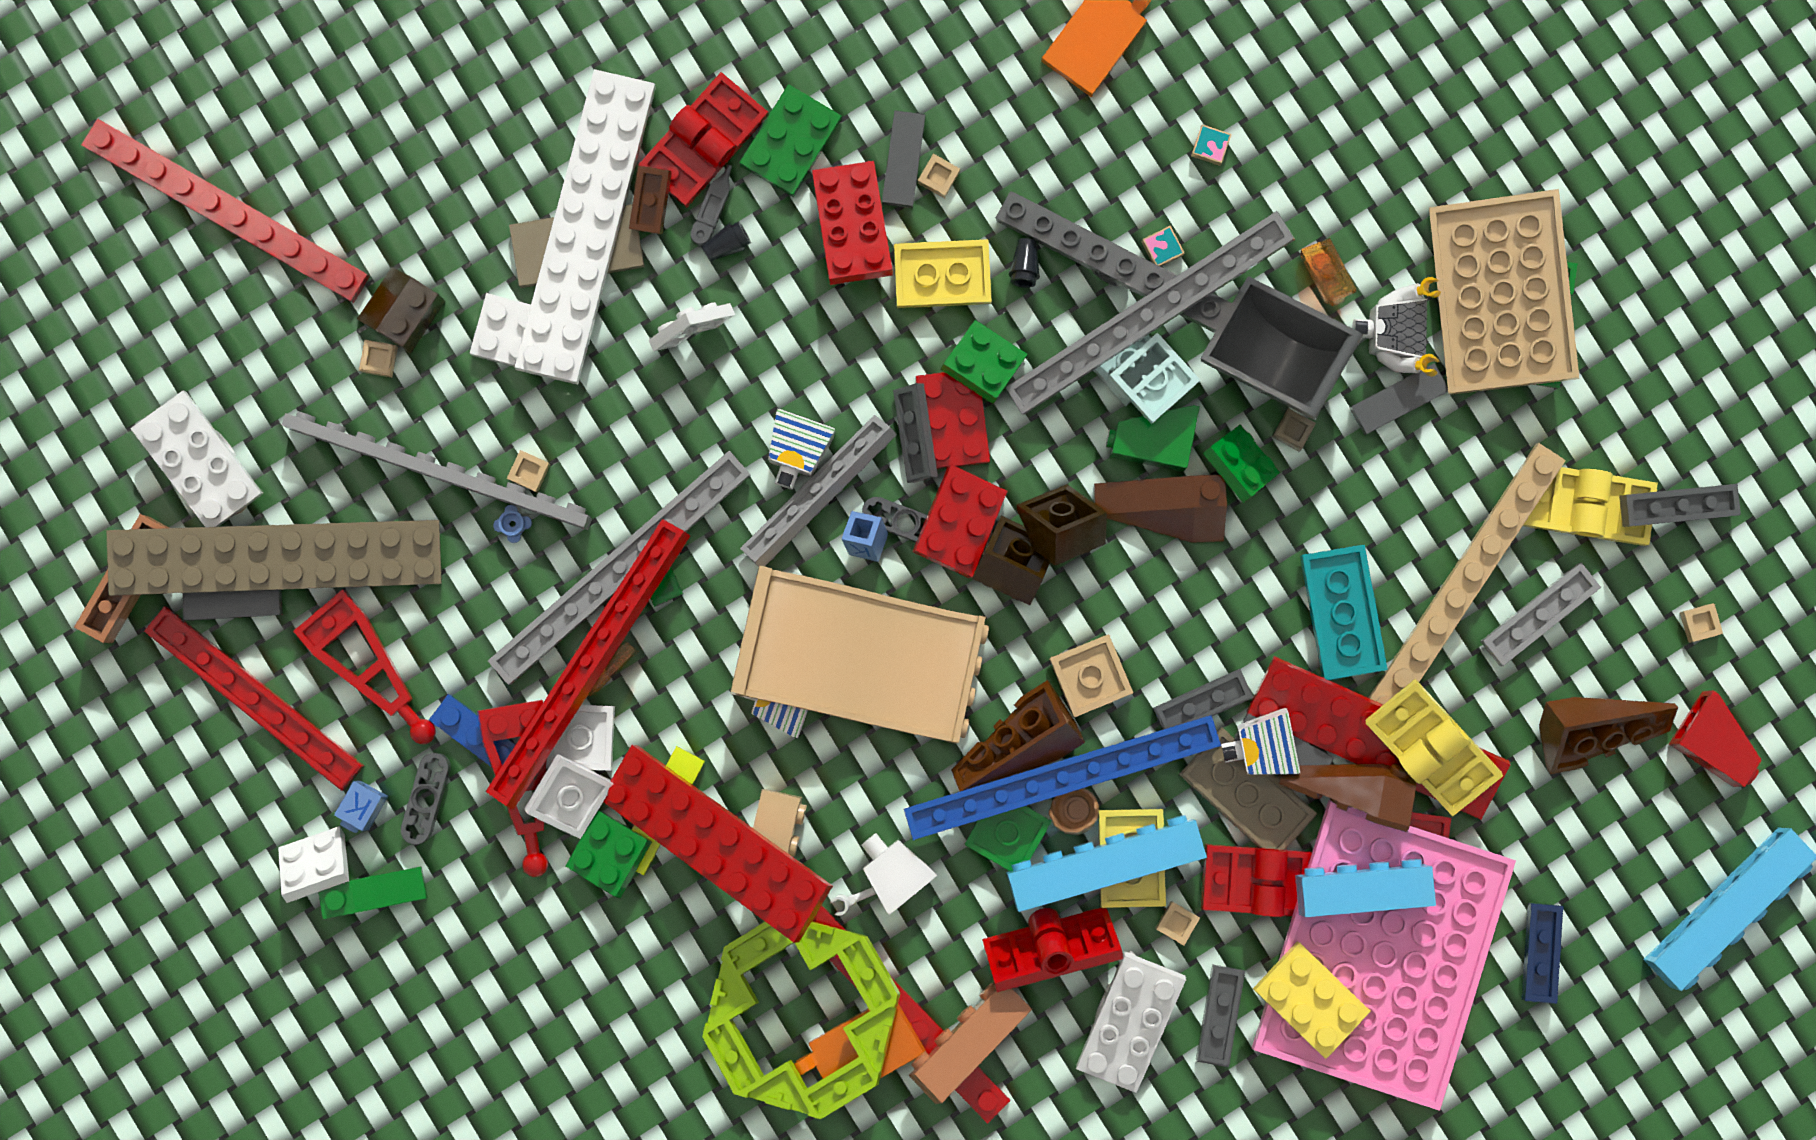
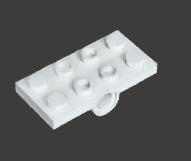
[130,391,263,527]
[1076,952,1186,1093]

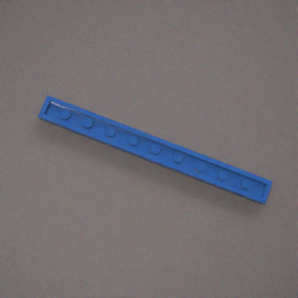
[903,715,1221,840]

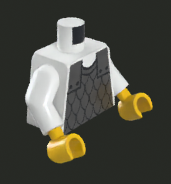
[1352,277,1441,377]

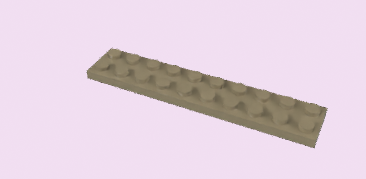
[106,520,442,595]

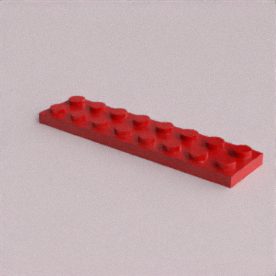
[1246,656,1511,820]
[603,745,833,943]

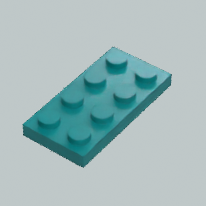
[1300,544,1388,680]

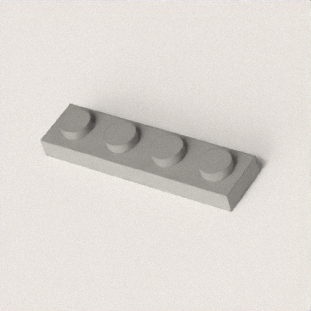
[1480,563,1602,666]

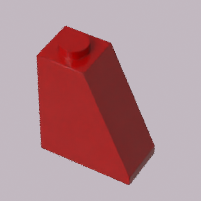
[1669,690,1762,787]

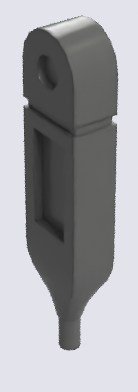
[691,165,732,246]

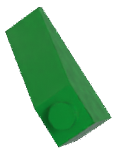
[318,866,427,919]

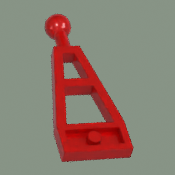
[293,589,436,745]
[477,700,548,877]

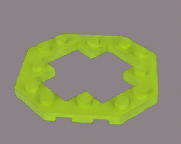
[702,921,900,1119]

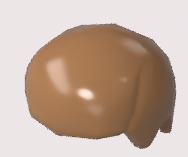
[1049,788,1099,835]

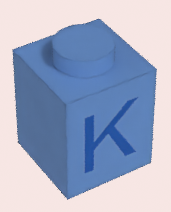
[842,511,888,562]
[334,781,389,833]

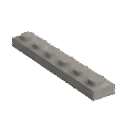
[740,415,897,567]

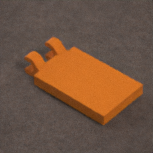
[1041,0,1151,97]
[794,1004,926,1079]

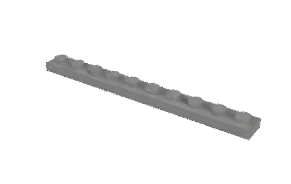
[1006,211,1295,415]
[281,411,592,530]
[488,451,751,685]

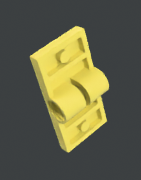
[1523,467,1658,546]
[1365,679,1503,816]

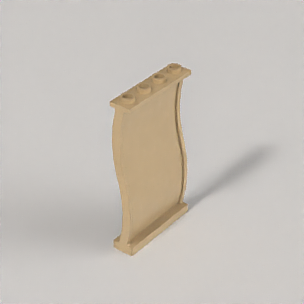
[730,566,989,744]

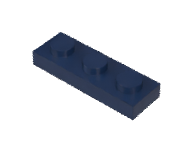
[1522,903,1563,1004]

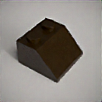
[357,267,446,354]
[1017,484,1107,566]
[972,516,1050,605]

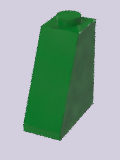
[1106,405,1200,472]

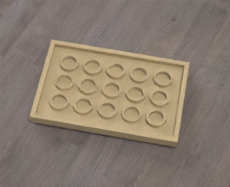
[1429,189,1579,395]

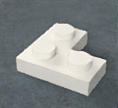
[648,302,735,352]

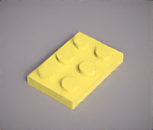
[894,239,992,308]
[1098,809,1166,908]
[1253,941,1371,1059]

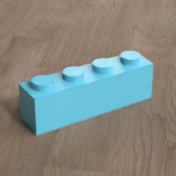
[1295,859,1436,917]

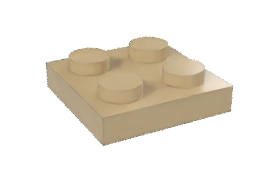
[1049,634,1133,718]

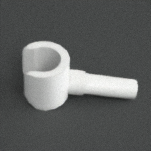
[830,887,875,916]

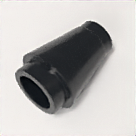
[702,221,751,262]
[1008,238,1040,288]

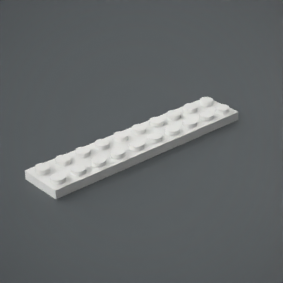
[514,69,656,385]

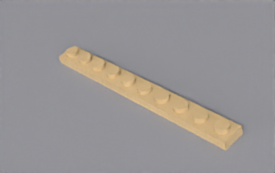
[1368,443,1566,705]

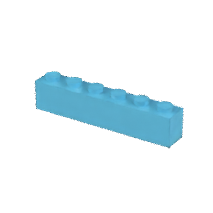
[1006,815,1207,912]
[1643,827,1816,991]

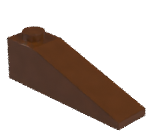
[1094,475,1227,543]
[951,680,1085,791]
[1539,697,1679,774]
[1278,764,1416,832]

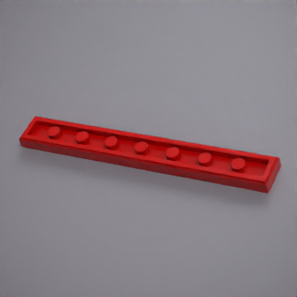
[144,606,364,791]

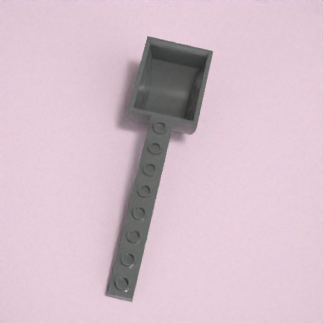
[995,191,1363,421]

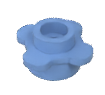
[493,505,532,543]

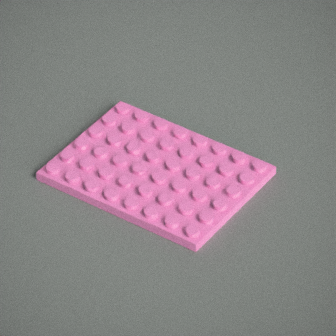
[1252,800,1516,1111]

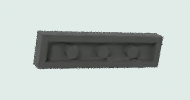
[1619,484,1741,527]

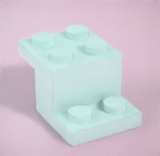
[1093,333,1200,424]

